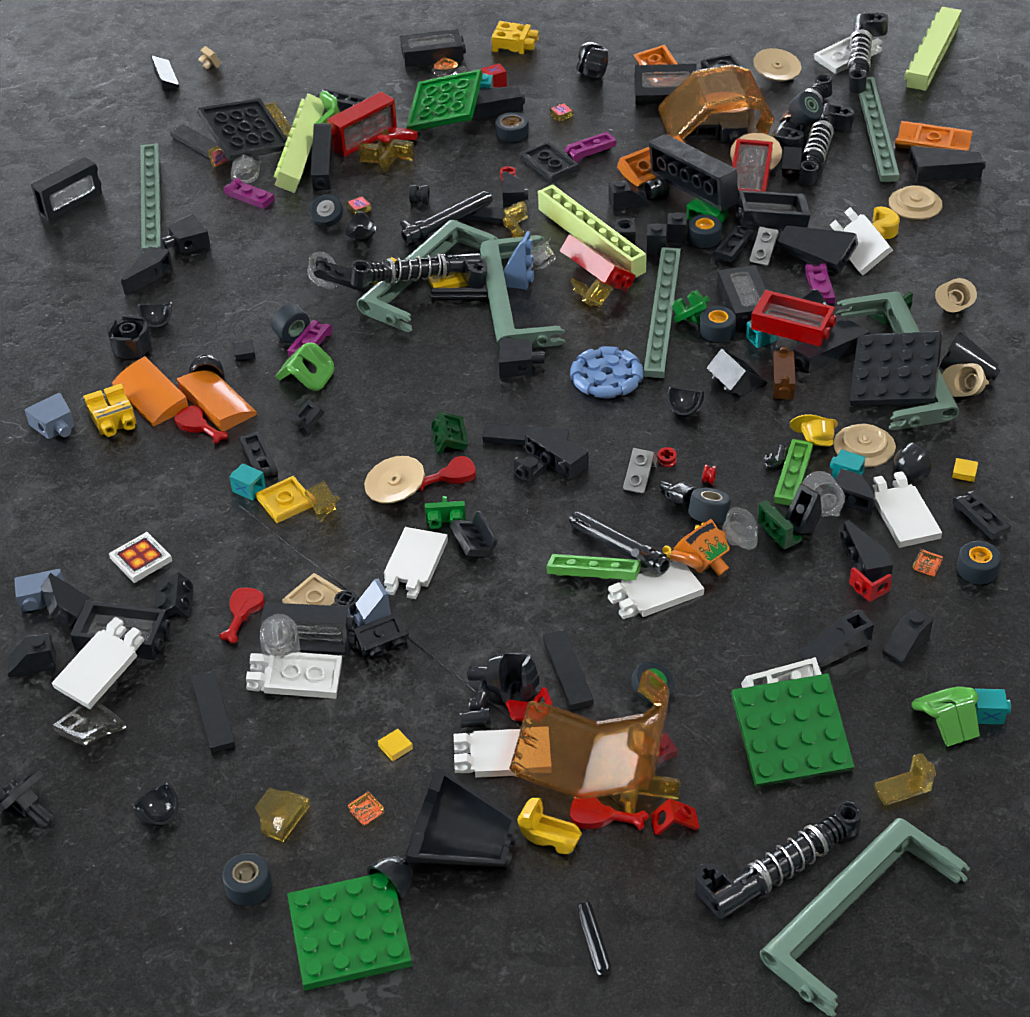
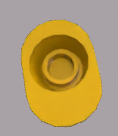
[790,414,838,446]

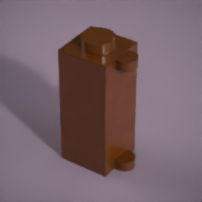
[772,346,795,399]

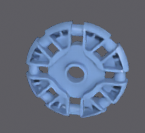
[570,346,644,399]

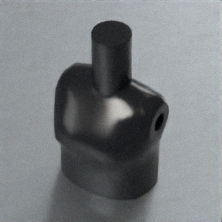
[659,481,697,505]

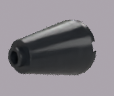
[939,332,1001,382]

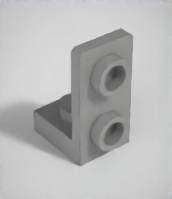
[750,227,779,266]
[623,448,657,494]

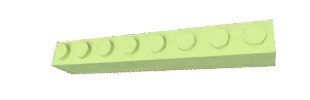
[904,7,962,91]
[274,93,324,193]
[538,185,646,278]

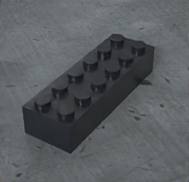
[649,134,739,211]

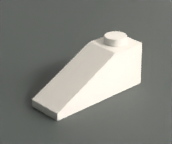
[741,657,821,688]

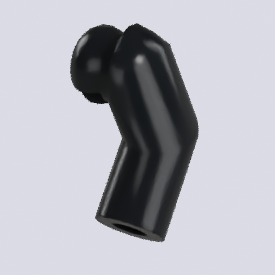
[764,445,788,469]
[468,681,490,711]

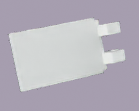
[814,36,882,74]
[830,207,893,275]
[872,472,942,548]
[384,527,448,599]
[608,562,704,619]
[52,617,144,709]
[246,650,342,699]
[454,728,551,777]

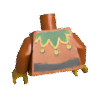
[662,519,730,576]

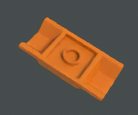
[895,121,973,151]

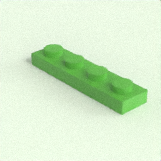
[774,439,813,506]
[546,554,641,581]

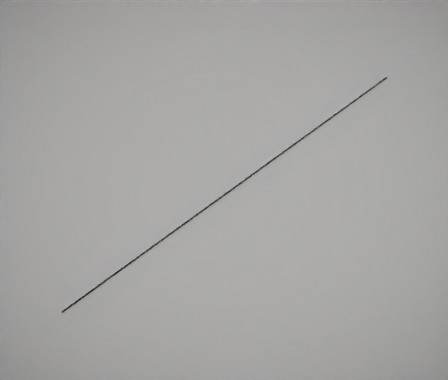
[239,505,631,813]

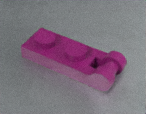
[565,132,616,162]
[224,178,275,209]
[805,263,835,304]
[287,320,333,361]

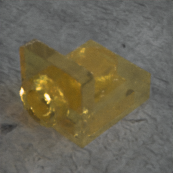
[304,481,340,515]

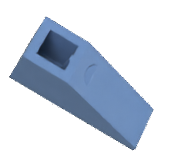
[504,231,534,290]

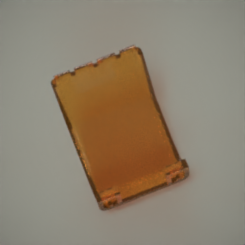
[658,64,774,140]
[509,669,670,799]

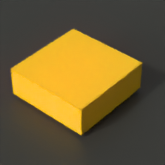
[952,458,978,482]
[378,729,413,762]

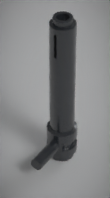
[400,191,493,245]
[569,512,670,575]

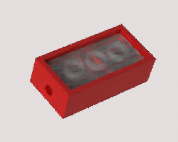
[327,92,397,157]
[732,139,773,206]

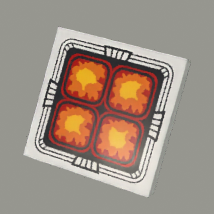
[109,532,172,583]

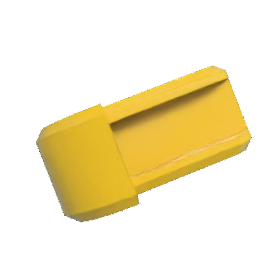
[872,206,900,239]
[517,798,582,854]

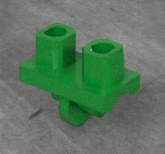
[672,290,710,325]
[425,496,466,529]

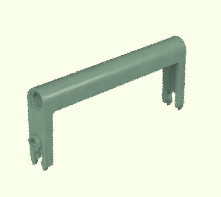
[357,220,498,332]
[480,235,565,348]
[836,291,959,430]
[760,818,970,1017]

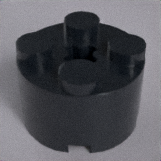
[107,315,151,360]

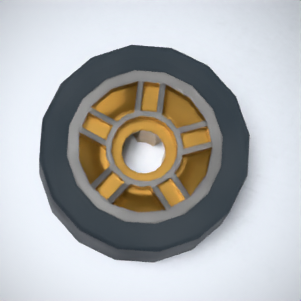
[495,112,529,142]

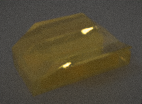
[255,788,311,842]

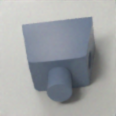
[24,392,74,439]

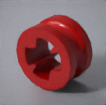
[500,166,516,181]
[657,447,677,467]
[702,464,717,485]

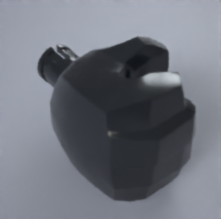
[576,42,608,78]
[467,653,540,704]

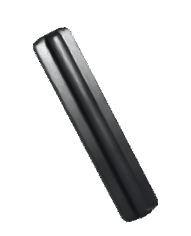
[431,288,488,299]
[577,901,612,976]

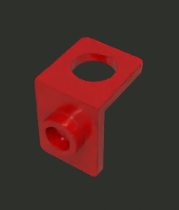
[849,567,892,602]
[506,687,553,724]
[651,798,700,835]

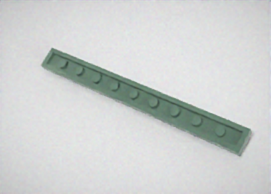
[858,77,899,182]
[140,143,162,253]
[644,247,681,378]

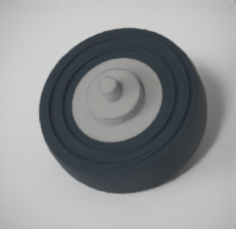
[310,194,344,227]

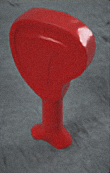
[378,128,418,144]
[174,405,228,444]
[418,456,476,491]
[219,587,265,644]
[570,793,649,830]

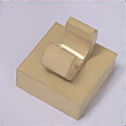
[199,46,221,69]

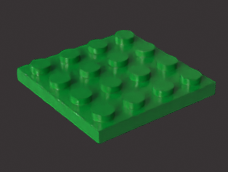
[406,69,483,131]
[731,673,855,787]
[287,873,412,991]

